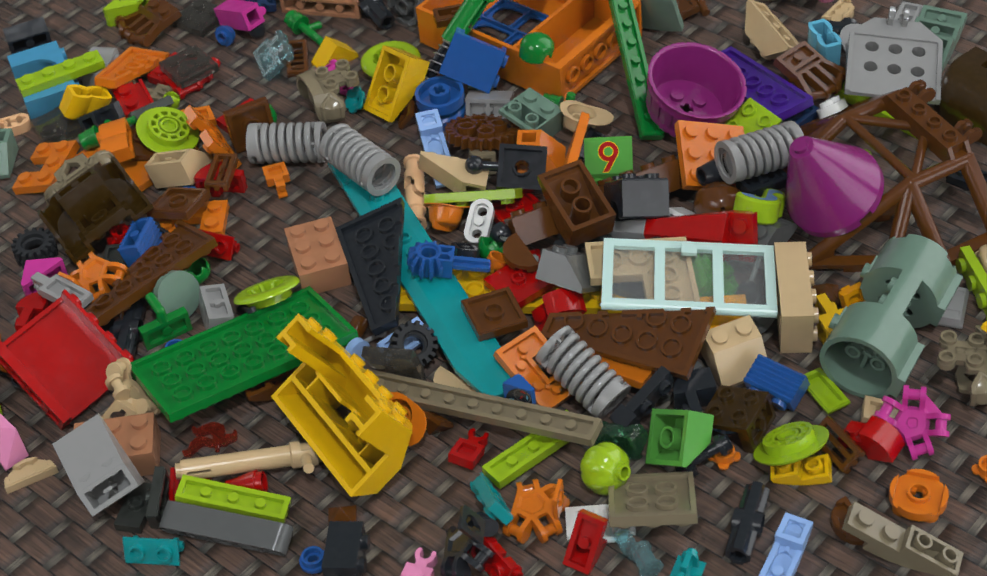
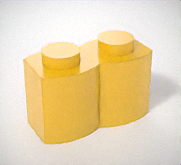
[59,84,113,120]

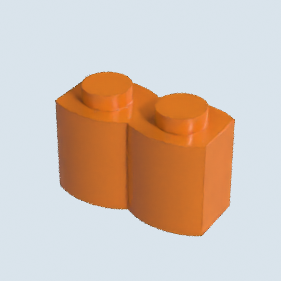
[96,117,135,163]

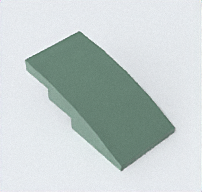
[641,0,684,32]
[915,5,967,72]

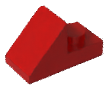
[562,509,609,575]

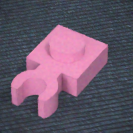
[400,547,438,576]

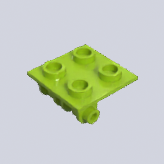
[725,97,782,135]

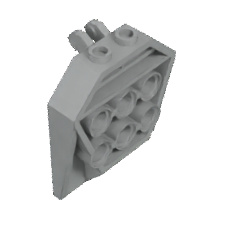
[844,6,943,105]

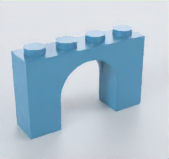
[7,41,80,120]

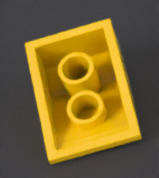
[363,45,430,123]

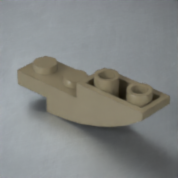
[842,501,964,576]

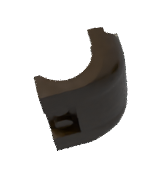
[934,46,987,145]
[37,157,154,265]

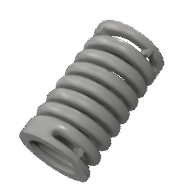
[246,121,327,164]
[714,121,804,184]
[319,123,401,196]
[535,325,631,419]

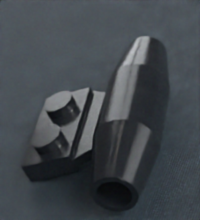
[696,154,787,197]

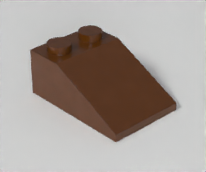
[537,159,616,246]

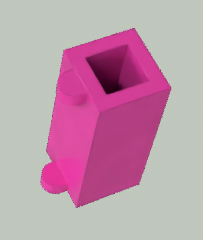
[214,0,266,31]

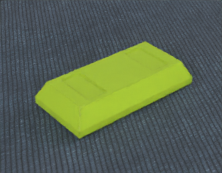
[803,367,851,415]

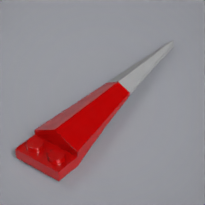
[608,210,758,264]

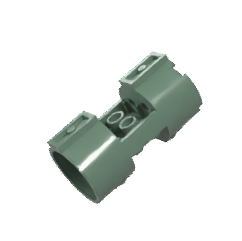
[819,234,964,398]

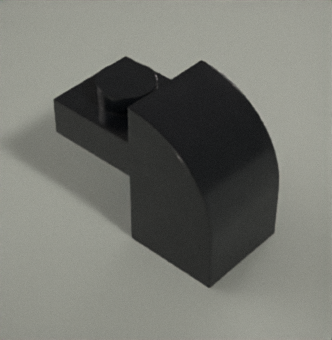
[673,367,717,413]

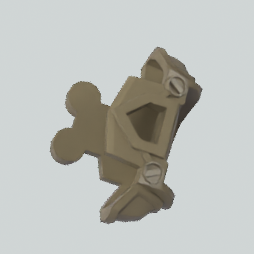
[296,59,360,123]
[44,150,115,205]
[937,325,987,407]

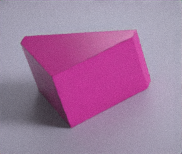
[21,257,68,296]

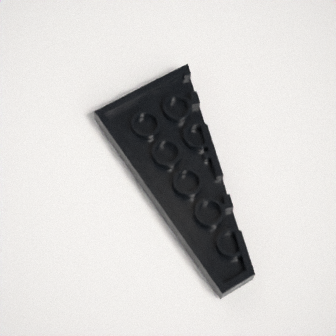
[335,197,405,336]

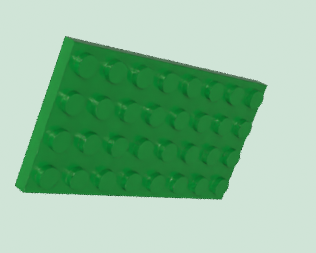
[131,286,358,423]

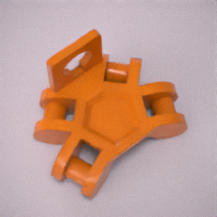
[57,251,128,304]
[502,479,570,544]

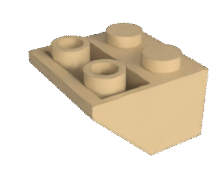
[144,148,214,189]

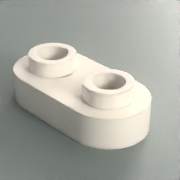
[816,95,848,119]
[464,199,495,247]

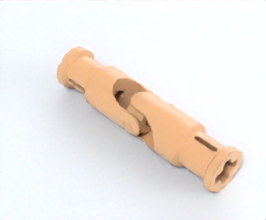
[403,154,427,229]

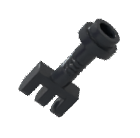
[675,434,733,477]

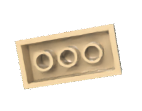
[774,241,819,353]

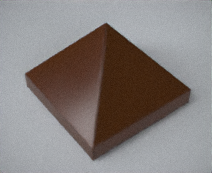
[398,100,417,130]
[812,283,841,306]
[423,410,454,435]
[328,505,357,526]

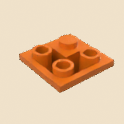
[517,129,566,173]

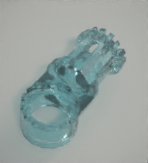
[613,528,664,576]

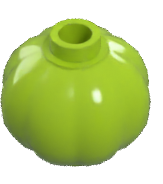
[580,442,631,495]

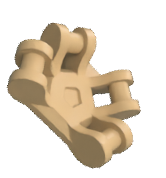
[101,357,161,419]

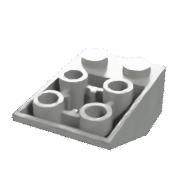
[53,413,145,517]

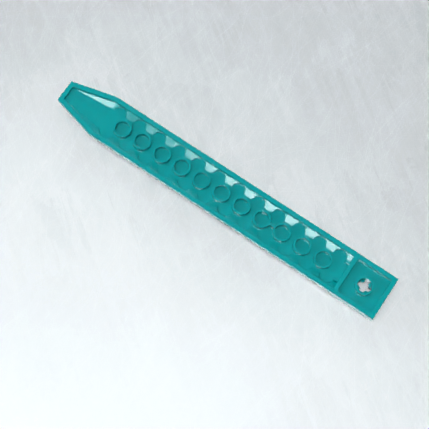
[327,162,510,398]

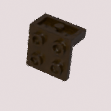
[703,385,776,454]

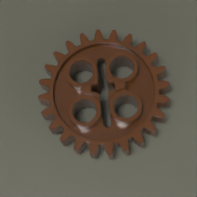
[445,113,520,152]

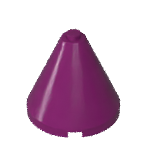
[785,136,884,237]

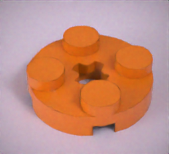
[889,469,949,523]

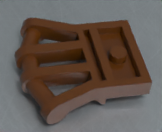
[115,0,182,47]
[773,40,846,101]

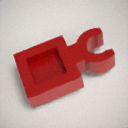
[448,428,489,470]

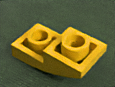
[770,454,832,485]

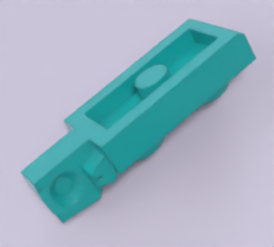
[470,472,514,525]

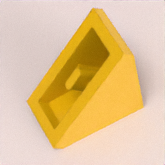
[311,36,359,68]

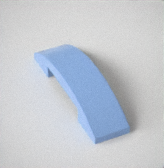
[415,109,450,188]
[759,512,813,576]

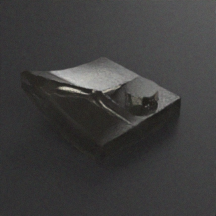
[30,106,83,143]
[361,346,427,381]

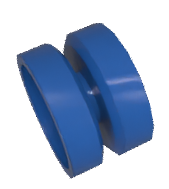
[415,76,466,132]

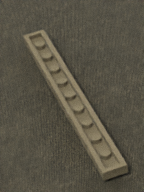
[364,368,603,447]

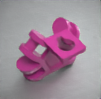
[874,385,951,461]

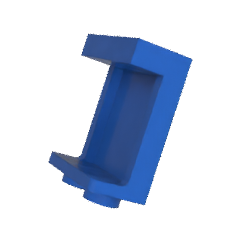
[439,27,509,94]

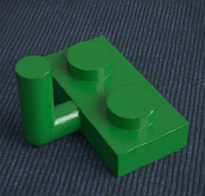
[138,292,193,351]

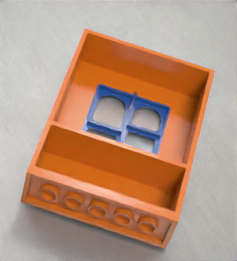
[415,0,642,101]

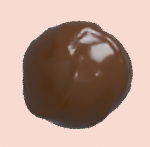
[694,181,740,214]

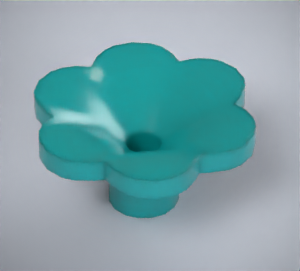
[345,85,366,114]

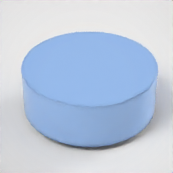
[345,337,370,361]

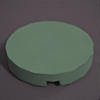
[153,270,199,316]

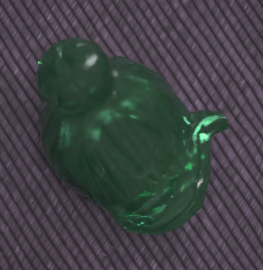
[594,421,648,461]

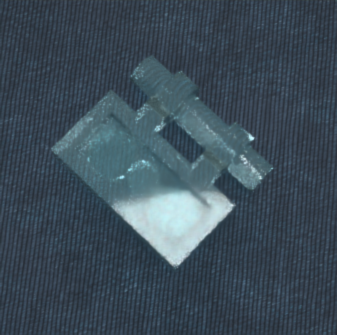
[253,30,294,81]

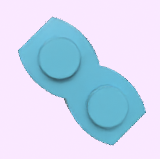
[808,19,842,66]

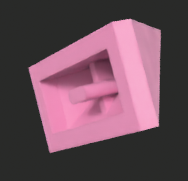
[0,414,29,471]

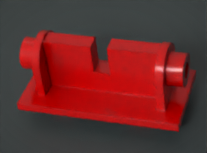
[197,228,240,261]
[470,537,523,576]

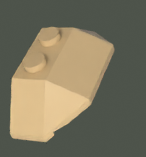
[745,0,799,60]

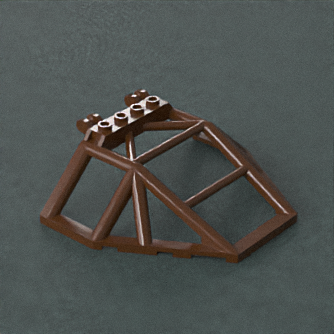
[759,79,987,272]

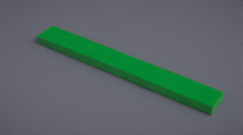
[608,0,665,140]

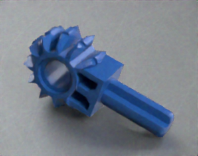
[407,240,491,280]

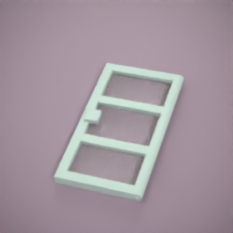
[600,238,778,318]

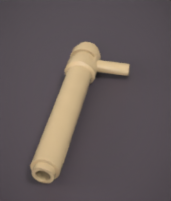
[175,441,322,480]

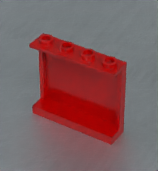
[0,289,134,430]

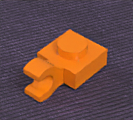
[262,161,290,199]

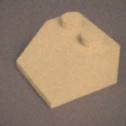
[700,315,767,387]

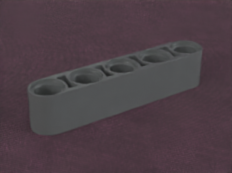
[159,501,294,556]

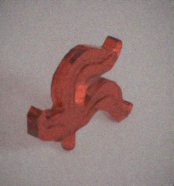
[182,422,238,457]

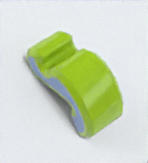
[733,189,786,225]

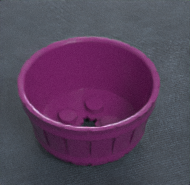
[646,42,747,137]

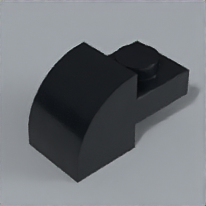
[77,101,126,132]

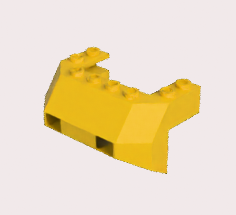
[271,313,412,497]

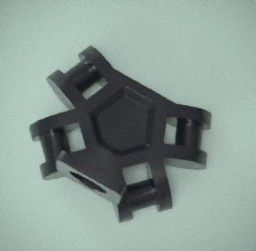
[441,505,499,576]

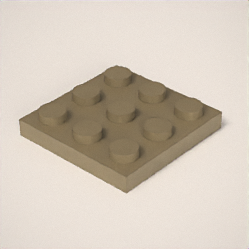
[609,471,698,529]

